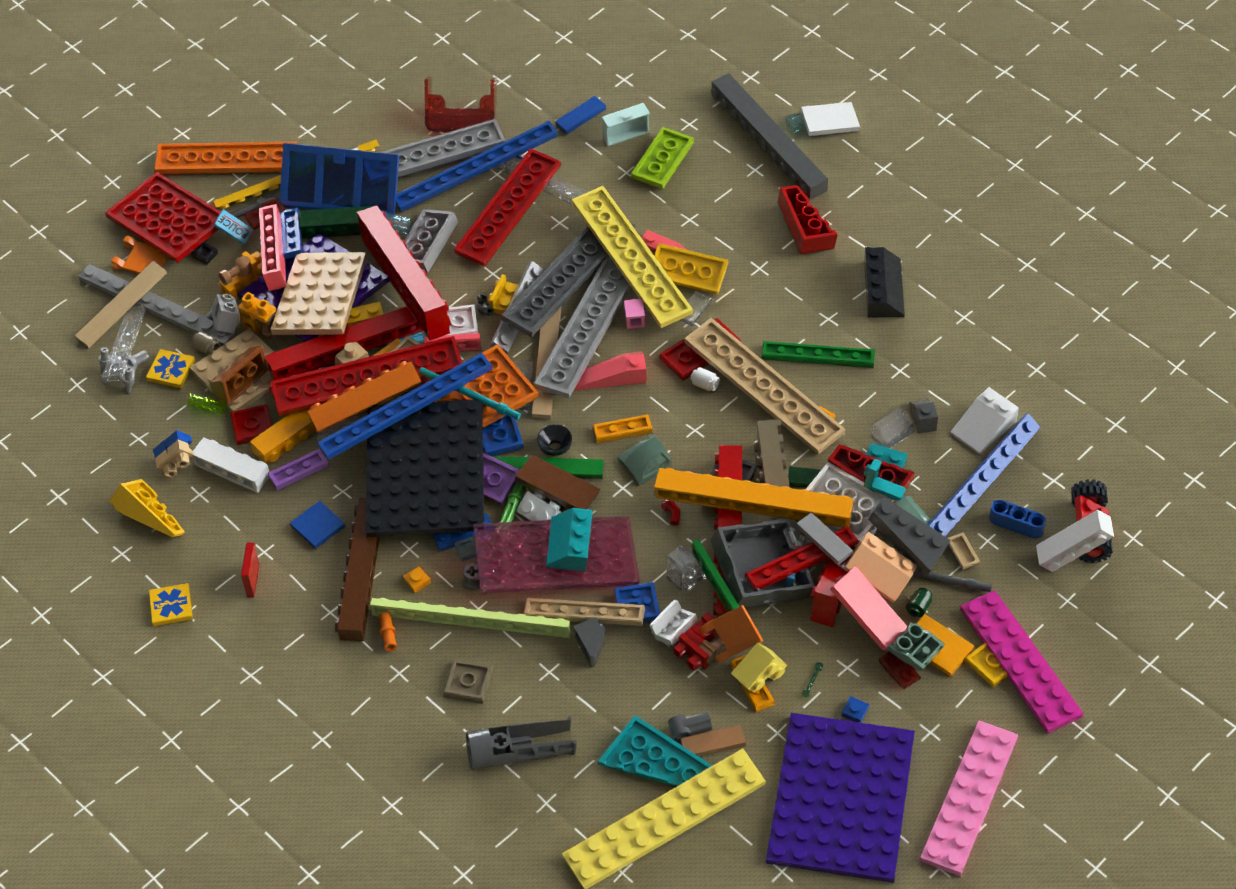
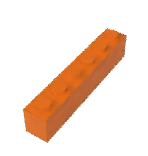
[308,361,421,434]

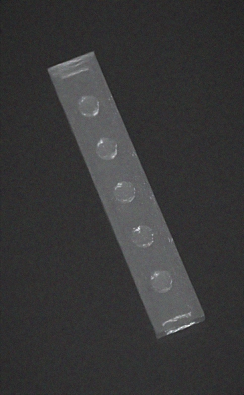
[102,305,146,383]

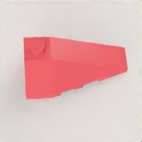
[574,351,647,391]

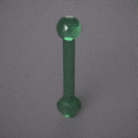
[802,662,823,697]

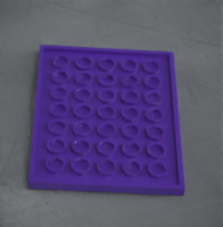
[766,713,915,883]

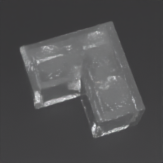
[666,546,707,593]

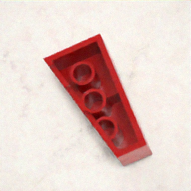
[777,185,838,254]
[828,444,915,503]
[810,546,856,627]

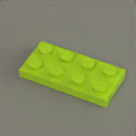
[631,127,694,189]

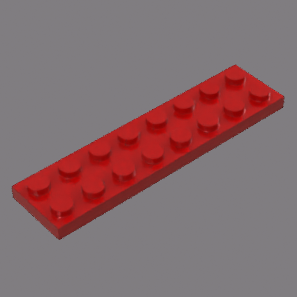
[454,148,561,267]

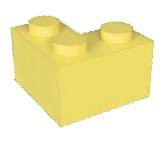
[731,642,788,693]

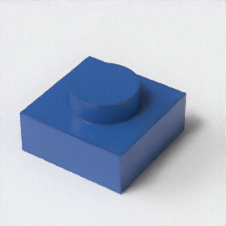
[842,696,869,723]

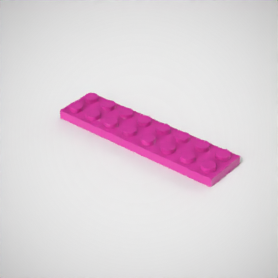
[960,590,1083,734]

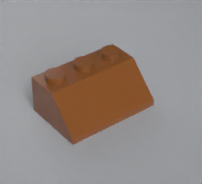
[210,346,268,406]

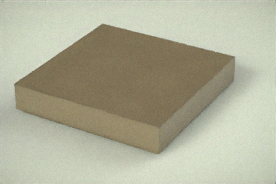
[443,659,493,704]

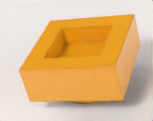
[403,566,431,593]

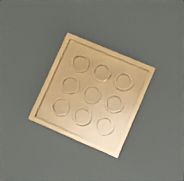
[189,328,274,412]

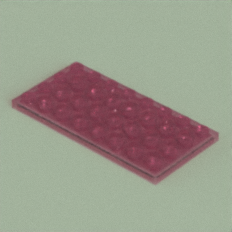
[473,516,640,594]

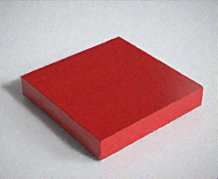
[230,404,272,445]
[241,542,260,597]

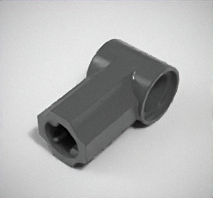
[668,712,712,743]

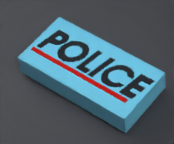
[213,209,253,245]

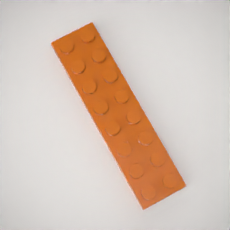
[154,141,297,174]

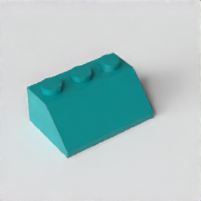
[546,508,593,572]

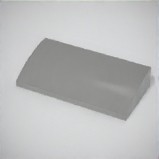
[404,209,458,273]

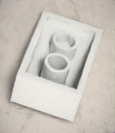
[950,387,1019,455]

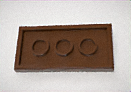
[514,455,600,509]

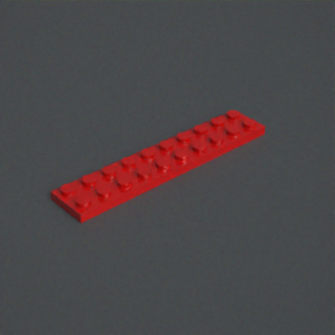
[270,336,462,416]

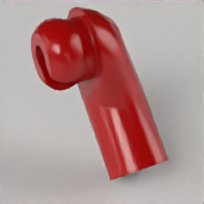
[661,500,681,526]

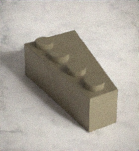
[754,419,790,488]

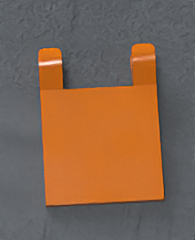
[111,236,168,274]
[700,605,763,663]

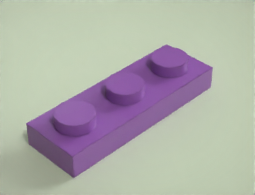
[268,449,329,491]

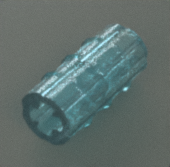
[384,212,412,234]

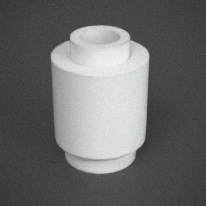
[691,367,720,391]

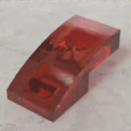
[245,198,285,230]

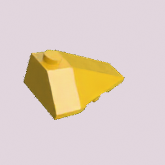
[109,479,185,537]

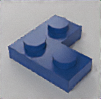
[614,582,660,622]

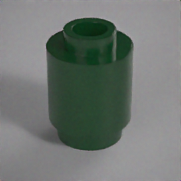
[906,587,932,617]

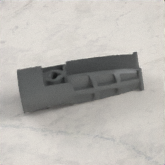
[466,716,577,770]

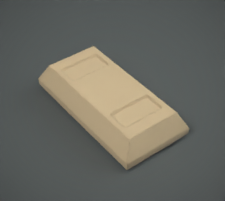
[948,532,981,570]

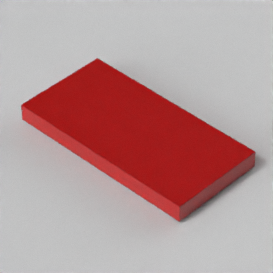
[659,318,741,381]

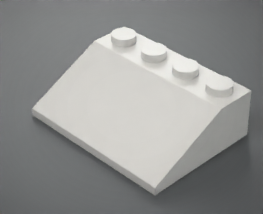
[806,462,893,546]

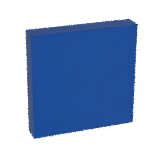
[290,500,345,550]

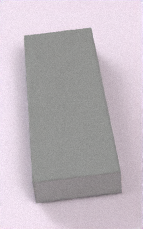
[796,513,853,565]

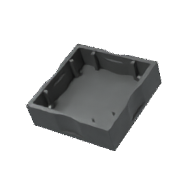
[710,518,815,608]

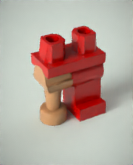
[673,612,724,671]

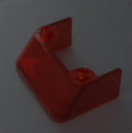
[424,77,497,132]

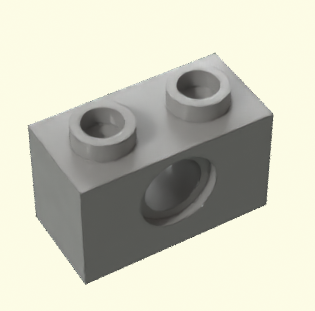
[211,294,239,333]

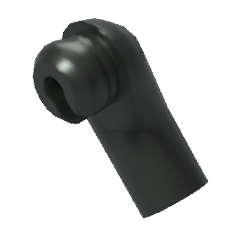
[477,294,494,316]

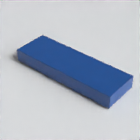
[555,96,606,135]

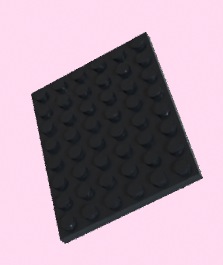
[365,400,484,537]

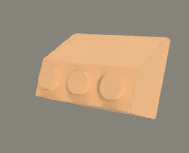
[844,532,917,603]

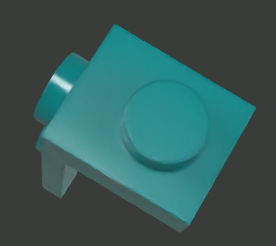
[863,459,906,501]

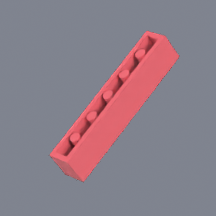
[259,204,286,291]

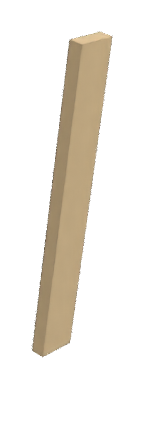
[532,306,562,419]

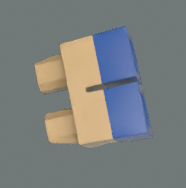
[153,430,194,478]

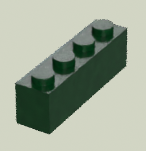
[300,206,372,239]

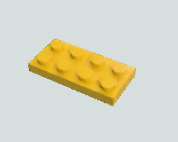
[654,243,729,295]

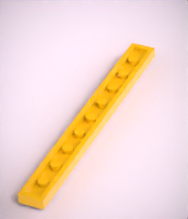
[211,139,379,210]

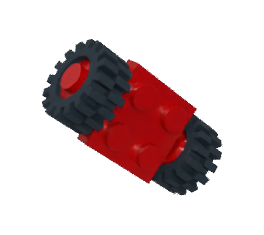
[1071,479,1113,563]

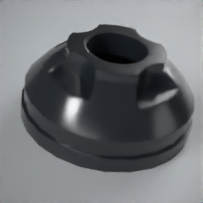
[537,424,572,456]

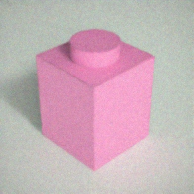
[624,299,645,329]

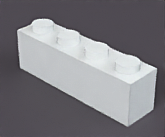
[192,437,269,493]
[1036,510,1114,572]

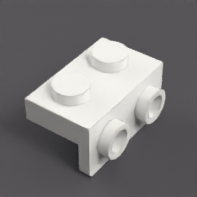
[516,491,562,531]
[650,600,698,646]

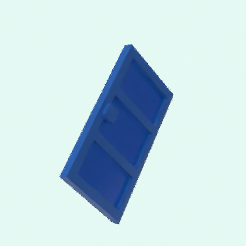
[279,143,399,219]

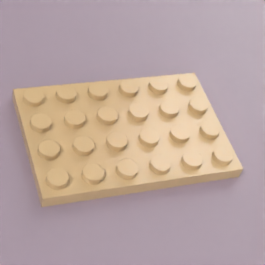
[271,252,368,335]

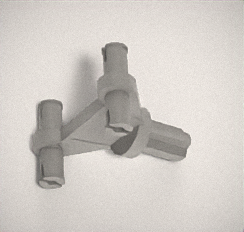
[99,347,149,393]

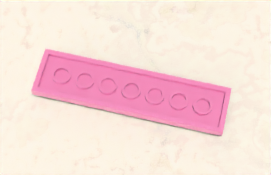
[920,720,1018,877]

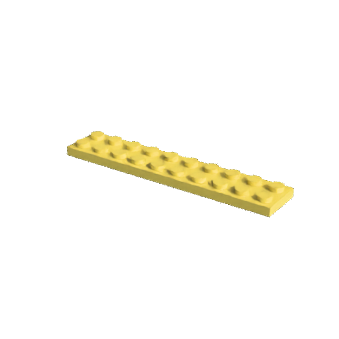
[572,186,693,328]
[562,748,766,889]

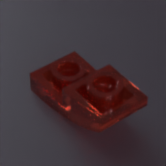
[878,652,921,690]

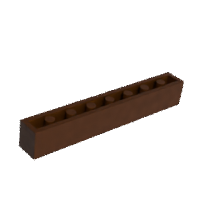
[335,498,380,641]

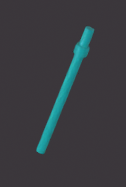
[419,367,521,420]

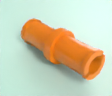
[378,612,397,652]

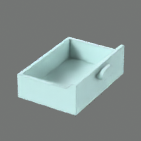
[602,103,650,146]

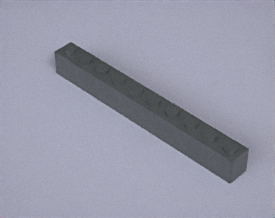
[711,73,828,200]

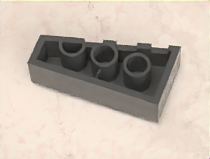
[868,496,951,578]

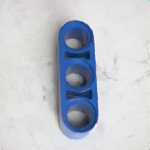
[989,500,1046,539]

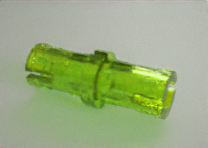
[187,394,227,414]

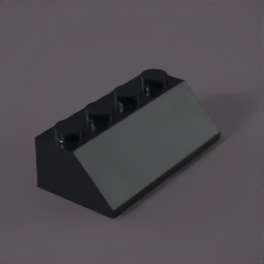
[864,247,905,318]

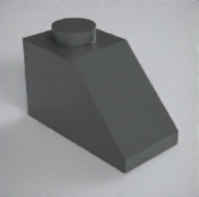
[909,399,938,433]
[574,617,606,667]

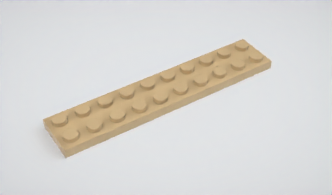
[684,318,845,455]

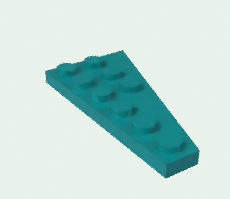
[597,715,713,787]

